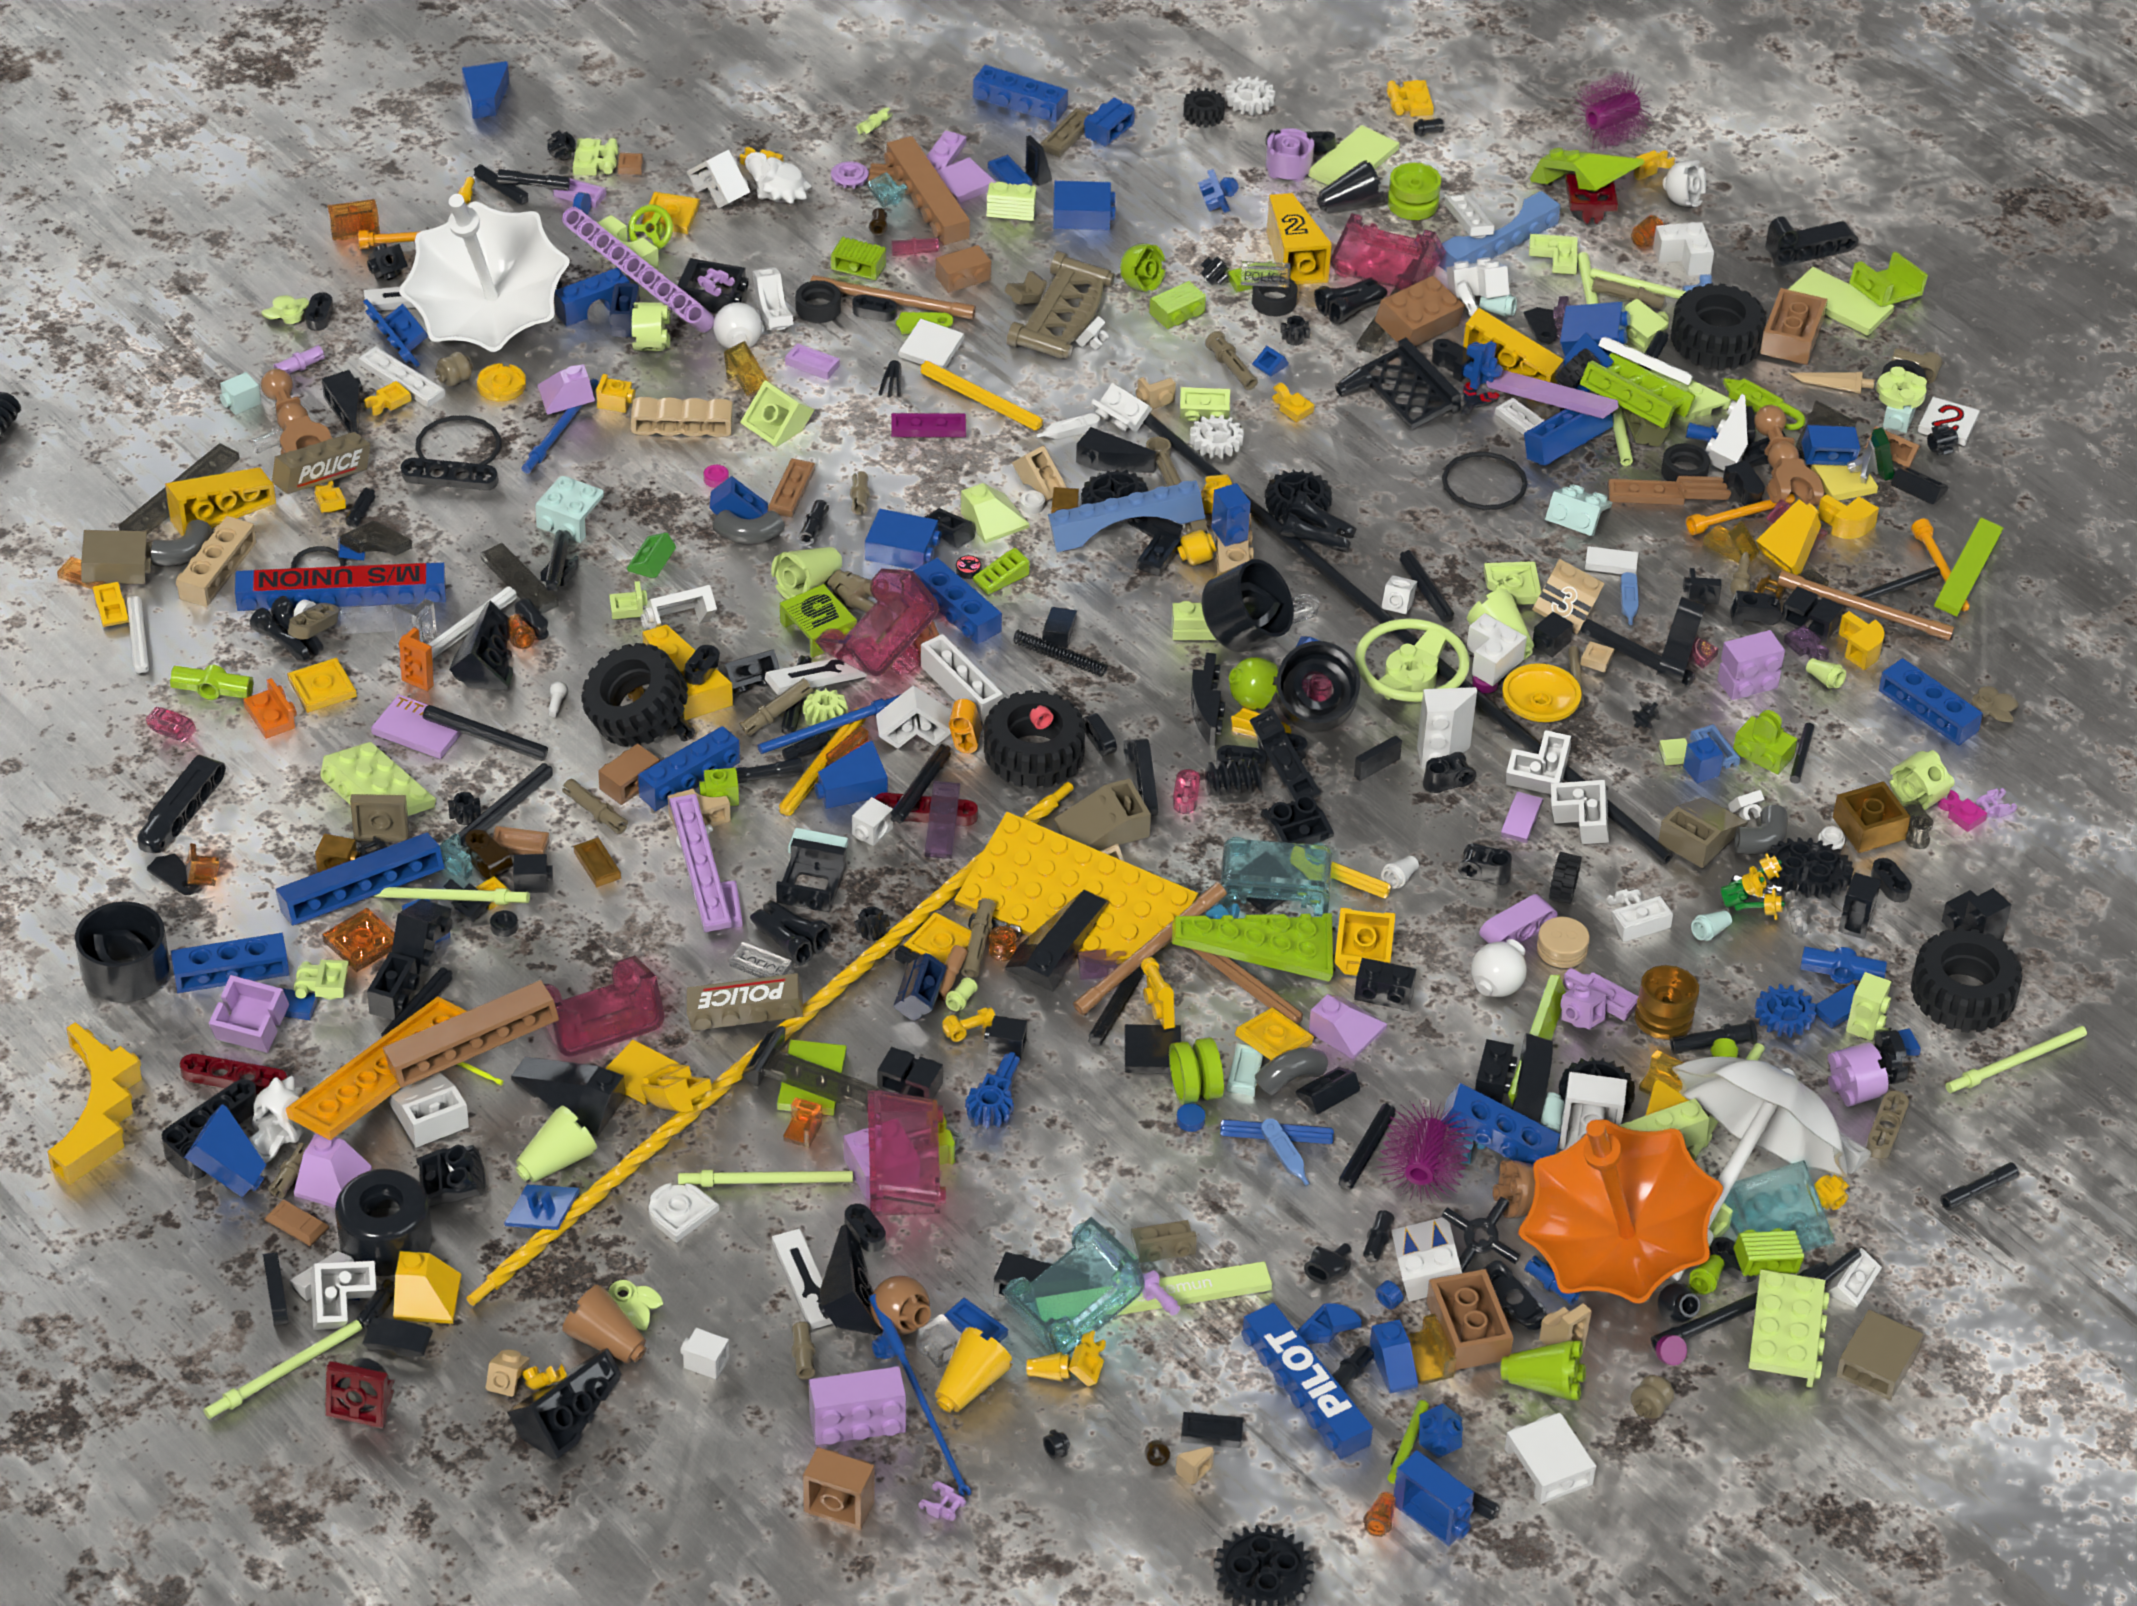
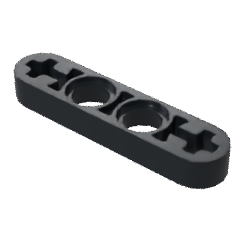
[400,458,499,491]

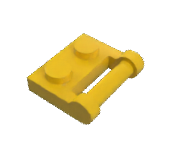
[1141,957,1175,1029]

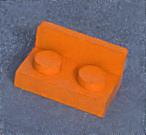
[399,627,434,692]
[243,678,297,739]

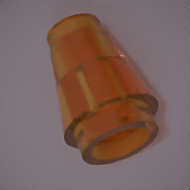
[508,614,535,649]
[1363,1492,1396,1537]

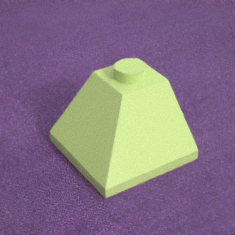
[740,380,815,447]
[961,483,1029,543]

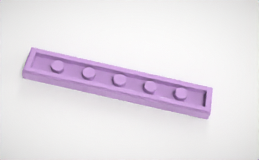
[1486,370,1618,419]
[669,794,731,932]

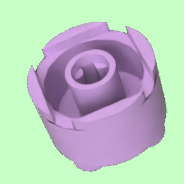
[1266,128,1314,182]
[1828,1042,1888,1107]

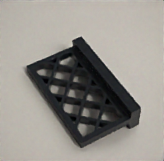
[1360,337,1461,430]

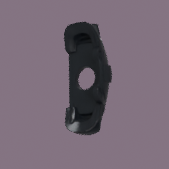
[1483,1260,1547,1331]

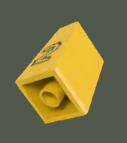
[1266,193,1332,285]

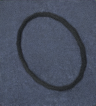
[415,415,501,473]
[1442,451,1528,510]

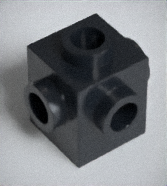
[367,243,408,280]

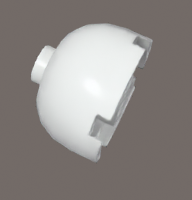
[1663,160,1706,207]

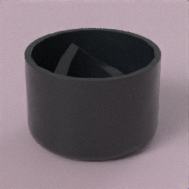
[1201,559,1294,652]
[1276,641,1360,732]
[75,901,170,1003]
[335,1169,432,1276]

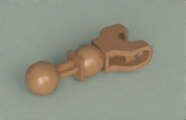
[261,369,332,454]
[1754,405,1824,507]

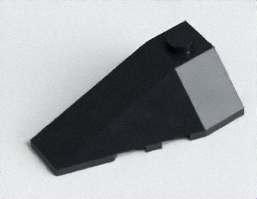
[449,600,513,690]
[1005,890,1108,992]
[511,1057,625,1137]
[818,1224,882,1335]
[507,1348,622,1460]

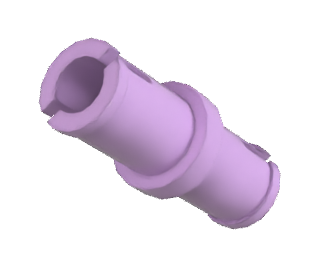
[273,345,325,374]

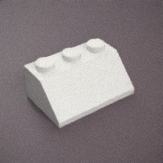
[1417,687,1477,769]

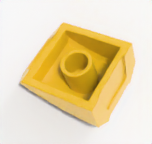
[1334,908,1396,976]

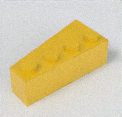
[1463,308,1564,384]
[165,467,276,536]
[642,624,733,720]

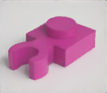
[1937,790,1987,832]

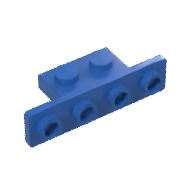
[363,298,428,367]

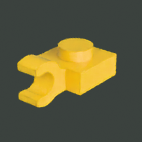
[1633,150,1675,180]
[1272,383,1315,423]

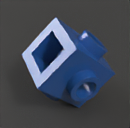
[1419,1403,1463,1458]

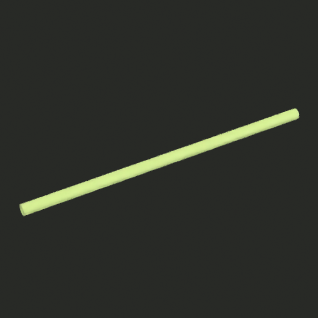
[1577,252,1633,466]

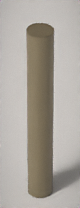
[1568,646,1584,708]

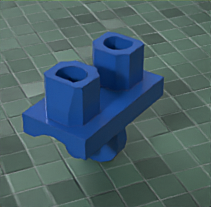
[1198,169,1239,213]
[1463,341,1503,390]

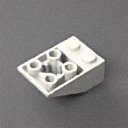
[386,1072,469,1148]

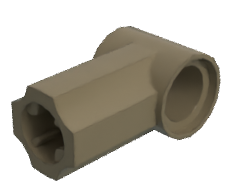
[1891,348,1942,384]

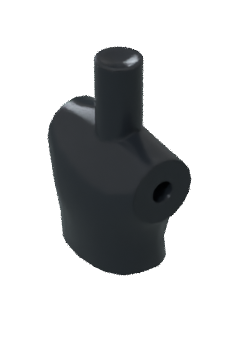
[1304,1243,1352,1285]

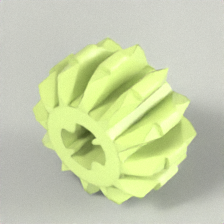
[803,688,848,730]

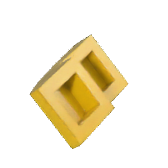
[92,582,129,627]

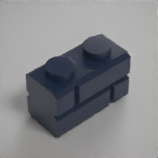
[609,283,640,338]
[893,953,947,1021]

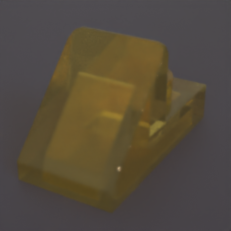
[724,341,769,396]
[1703,521,1760,563]

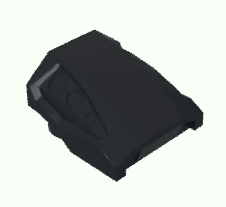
[1260,795,1334,851]
[416,1145,487,1207]

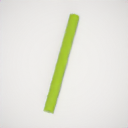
[1387,1400,1429,1484]

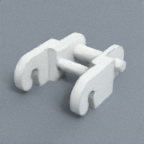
[1607,889,1642,905]

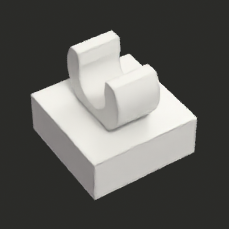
[1075,316,1109,350]
[1728,790,1765,821]

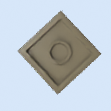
[350,794,410,842]

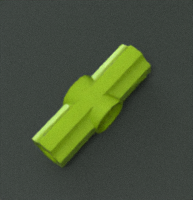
[170,665,254,700]

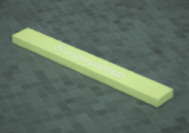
[1035,1261,1272,1328]

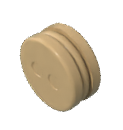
[1537,917,1590,968]

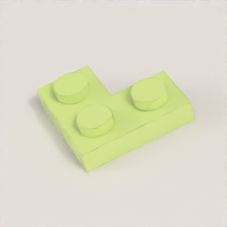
[1529,234,1577,274]

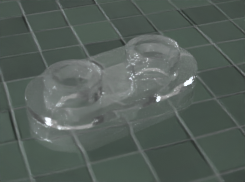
[1292,594,1319,624]

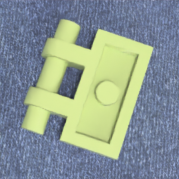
[573,138,619,176]
[293,960,349,1000]

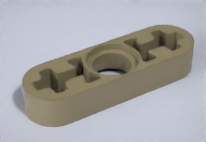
[288,603,340,639]
[1866,1091,1909,1159]

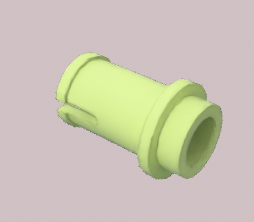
[946,977,978,1011]

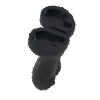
[250,596,324,662]

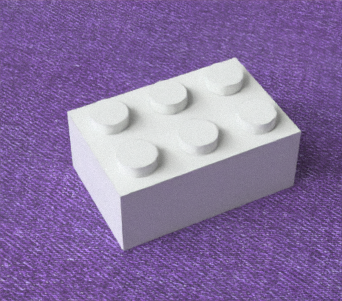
[1558,1072,1627,1153]

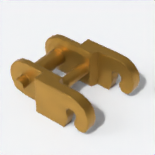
[1754,574,1786,600]

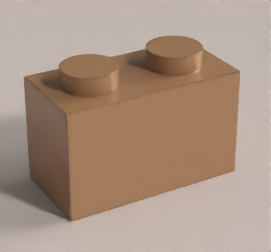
[935,245,991,293]
[598,743,660,805]

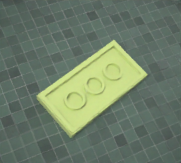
[1308,125,1400,185]
[1788,267,1894,336]

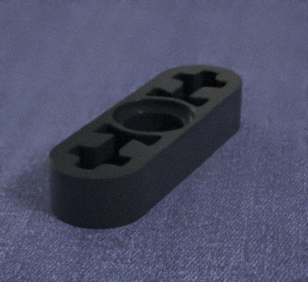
[263,1252,289,1326]

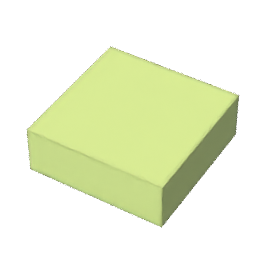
[1659,738,1687,765]

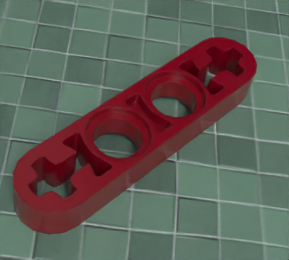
[874,792,978,826]
[179,1054,287,1095]

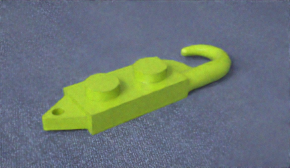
[1723,378,1805,430]

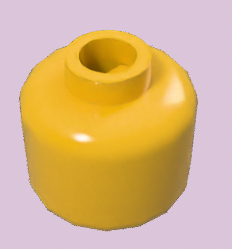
[1177,529,1217,567]

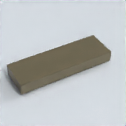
[1040,108,1091,158]

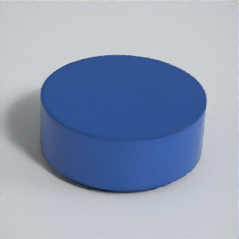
[573,192,591,215]
[1176,1104,1205,1132]

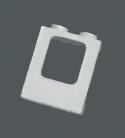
[641,585,717,630]

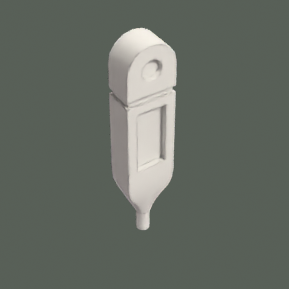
[1036,413,1100,440]

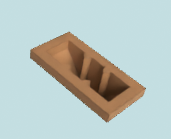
[1865,426,1920,468]

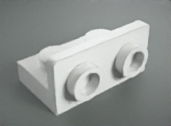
[1091,383,1152,433]

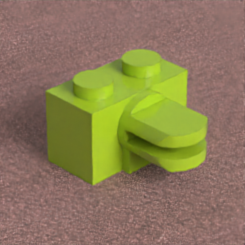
[1733,710,1798,775]

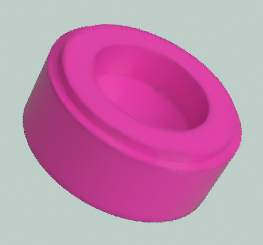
[703,464,729,488]

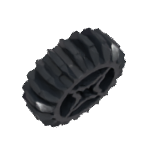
[1081,469,1148,525]
[1264,469,1333,525]
[1558,1056,1635,1119]

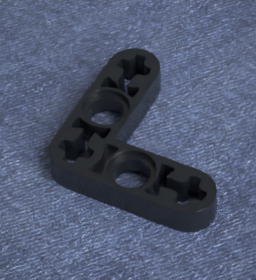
[1123,738,1158,816]

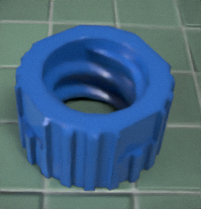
[1376,1280,1404,1310]

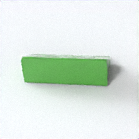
[626,533,676,578]

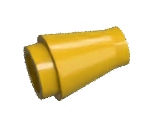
[1026,1352,1071,1382]

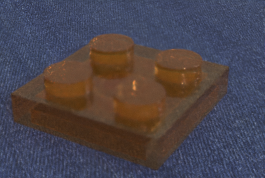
[322,908,395,972]

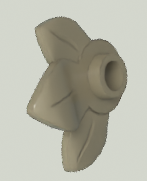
[1971,686,2019,723]

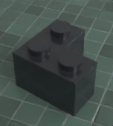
[1942,888,2012,941]
[391,899,452,975]

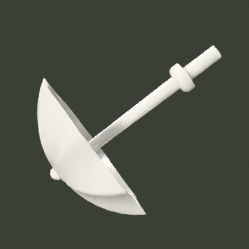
[399,194,570,352]
[1668,1057,1848,1283]

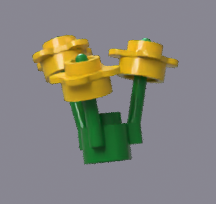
[1721,853,1785,920]

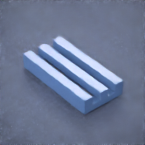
[1690,724,1740,769]

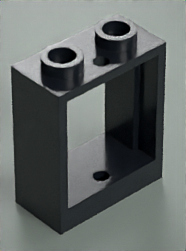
[677,258,749,313]

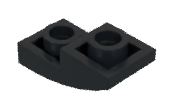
[363,1318,433,1356]

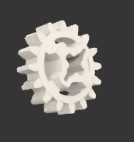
[1225,76,1275,115]
[1190,415,1244,459]

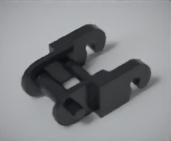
[357,836,387,857]

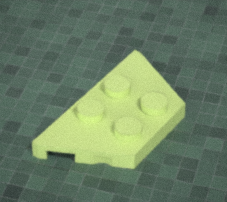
[1651,369,1731,422]

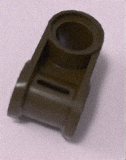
[465,829,513,880]

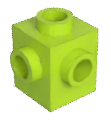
[699,768,739,806]

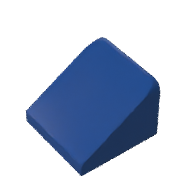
[1252,345,1289,377]

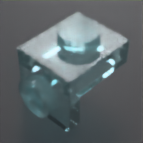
[867,172,907,208]
[440,833,472,881]

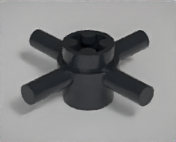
[1441,1197,1521,1273]

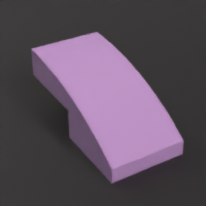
[1501,792,1543,843]

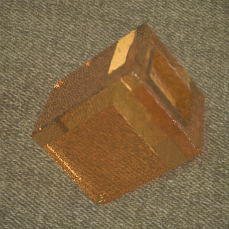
[186,843,219,886]
[783,1097,822,1148]

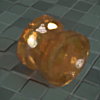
[989,926,1016,961]

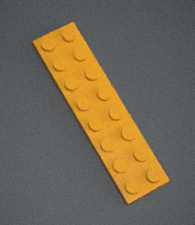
[286,996,467,1140]

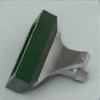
[1847,427,1894,484]

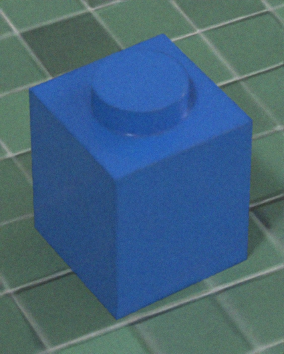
[1683,737,1723,784]

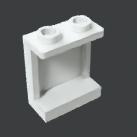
[1505,1412,1596,1504]

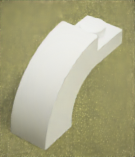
[753,267,793,330]

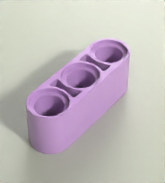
[1479,894,1558,944]

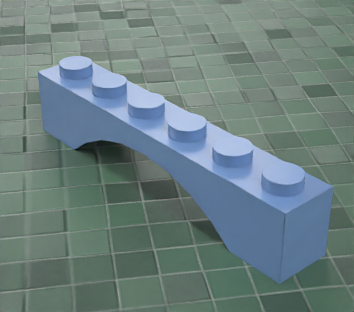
[1436,191,1561,272]
[1048,480,1205,552]

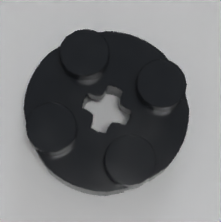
[1873,1027,1908,1084]

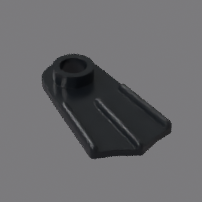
[1524,307,1557,345]
[1127,516,1183,538]
[147,853,200,895]

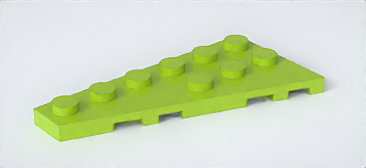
[1172,913,1333,982]

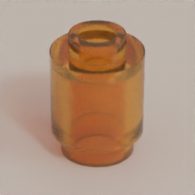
[1631,215,1664,247]

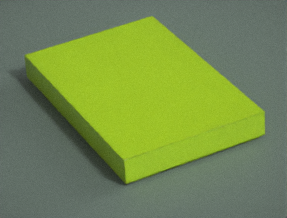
[777,1040,847,1116]

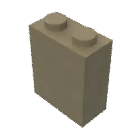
[81,530,152,584]
[1836,1310,1923,1401]

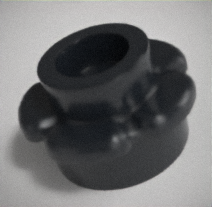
[1043,1429,1070,1459]

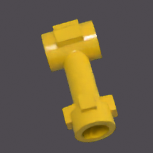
[942,1007,995,1042]

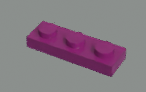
[891,413,966,438]

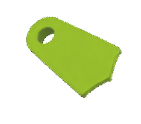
[895,312,953,335]

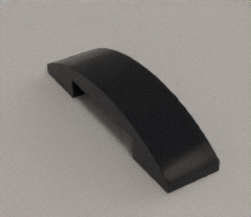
[1249,708,1321,802]
[1511,1033,1553,1123]

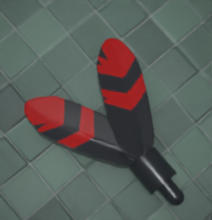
[1461,382,1500,415]

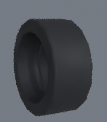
[1252,274,1298,317]
[795,280,841,323]
[1661,443,1710,481]

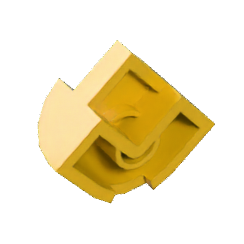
[641,1064,712,1113]

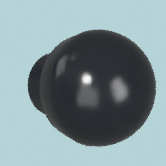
[1657,1282,1701,1324]

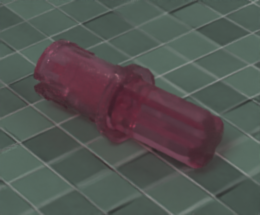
[891,237,939,256]

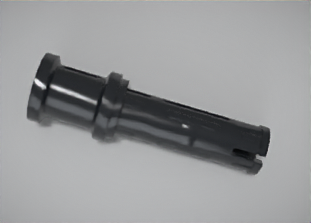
[1670,1019,1757,1055]

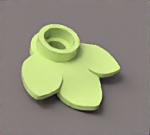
[261,295,309,324]
[608,1280,663,1331]

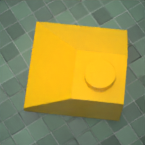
[393,1251,461,1324]

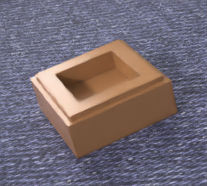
[618,153,643,175]

